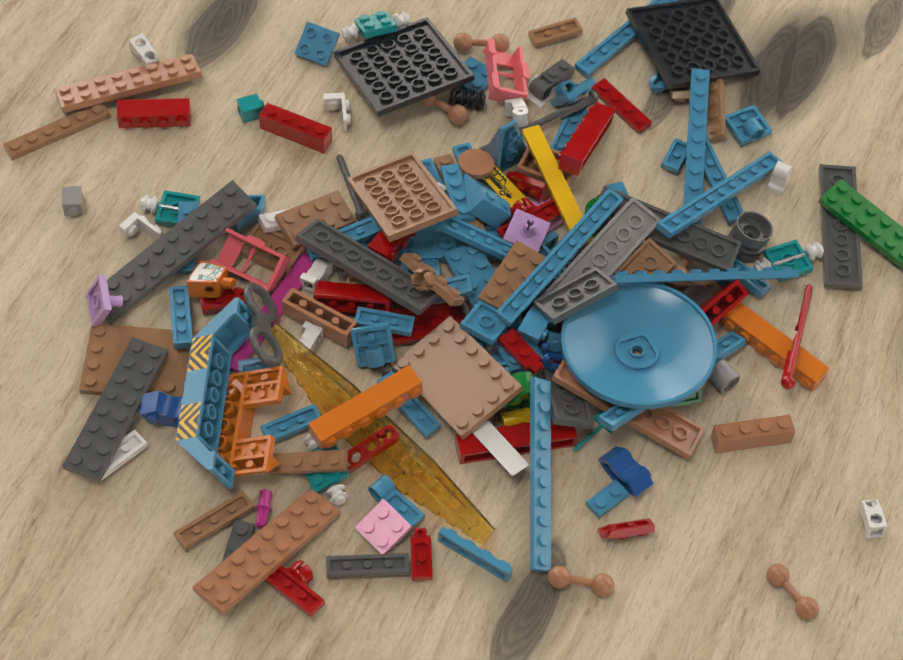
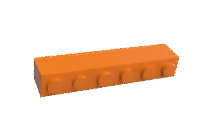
[721,302,829,392]
[308,365,423,450]

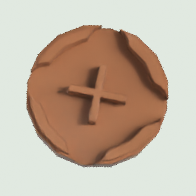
[458,149,494,179]

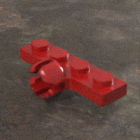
[496,197,561,239]
[264,560,325,618]

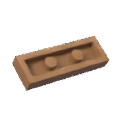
[528,17,583,48]

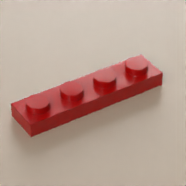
[591,78,652,134]

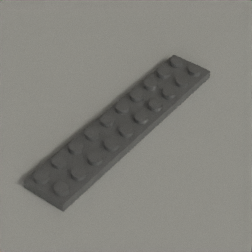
[86,180,257,325]

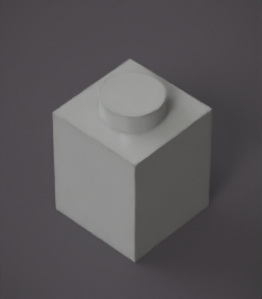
[62,186,83,216]

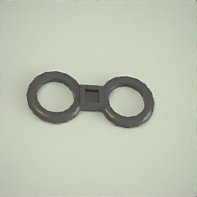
[243,283,283,367]

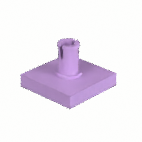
[503,208,551,252]
[86,275,123,327]

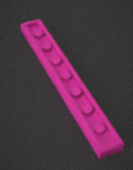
[230,252,313,373]

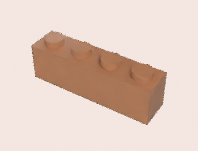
[282,288,357,348]
[710,414,795,454]

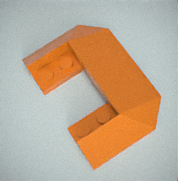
[203,366,291,479]

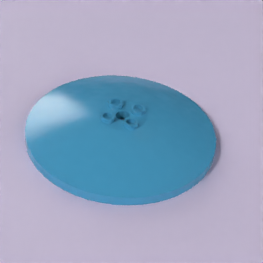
[561,282,717,409]

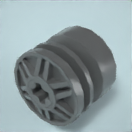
[728,211,773,261]

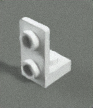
[323,92,350,131]
[119,212,163,241]

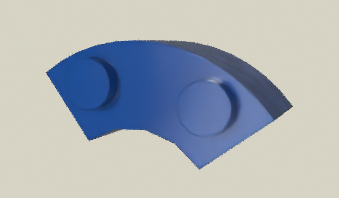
[139,390,183,428]
[598,446,654,497]

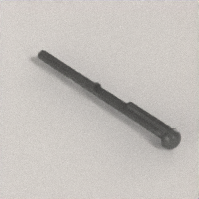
[479,91,599,151]

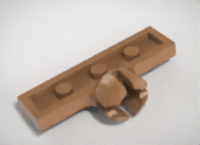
[399,253,465,306]

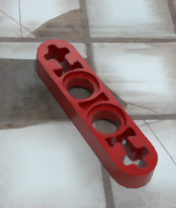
[347,425,400,474]

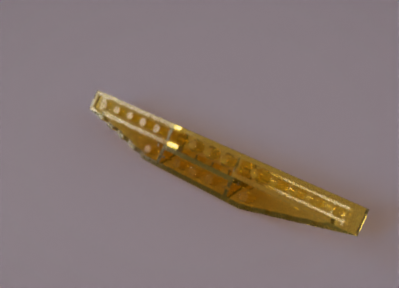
[268,323,495,545]

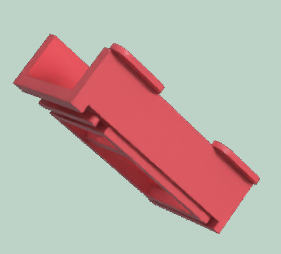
[483,38,530,103]
[209,228,291,292]

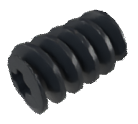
[449,86,486,112]

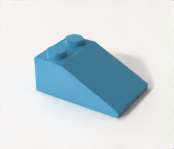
[464,174,511,229]

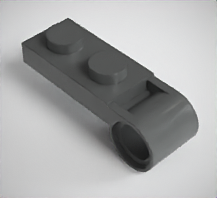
[528,59,576,100]

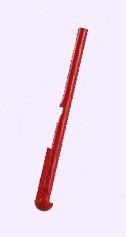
[780,284,813,390]

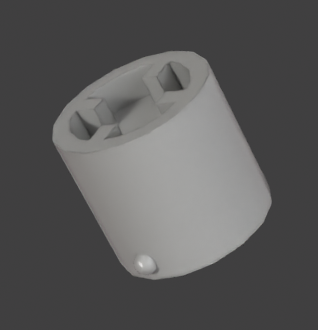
[709,360,741,393]

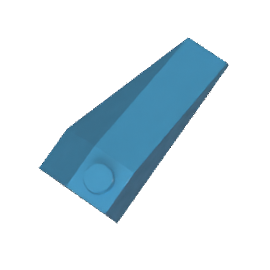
[485,120,527,172]

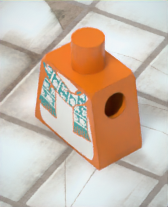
[186,260,236,298]

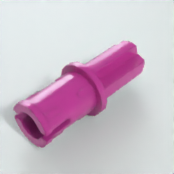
[255,489,272,529]

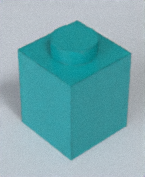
[237,93,265,123]

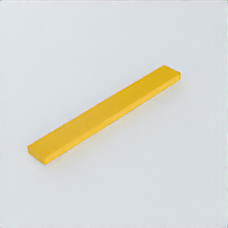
[522,125,594,248]

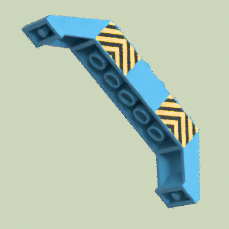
[175,297,253,489]

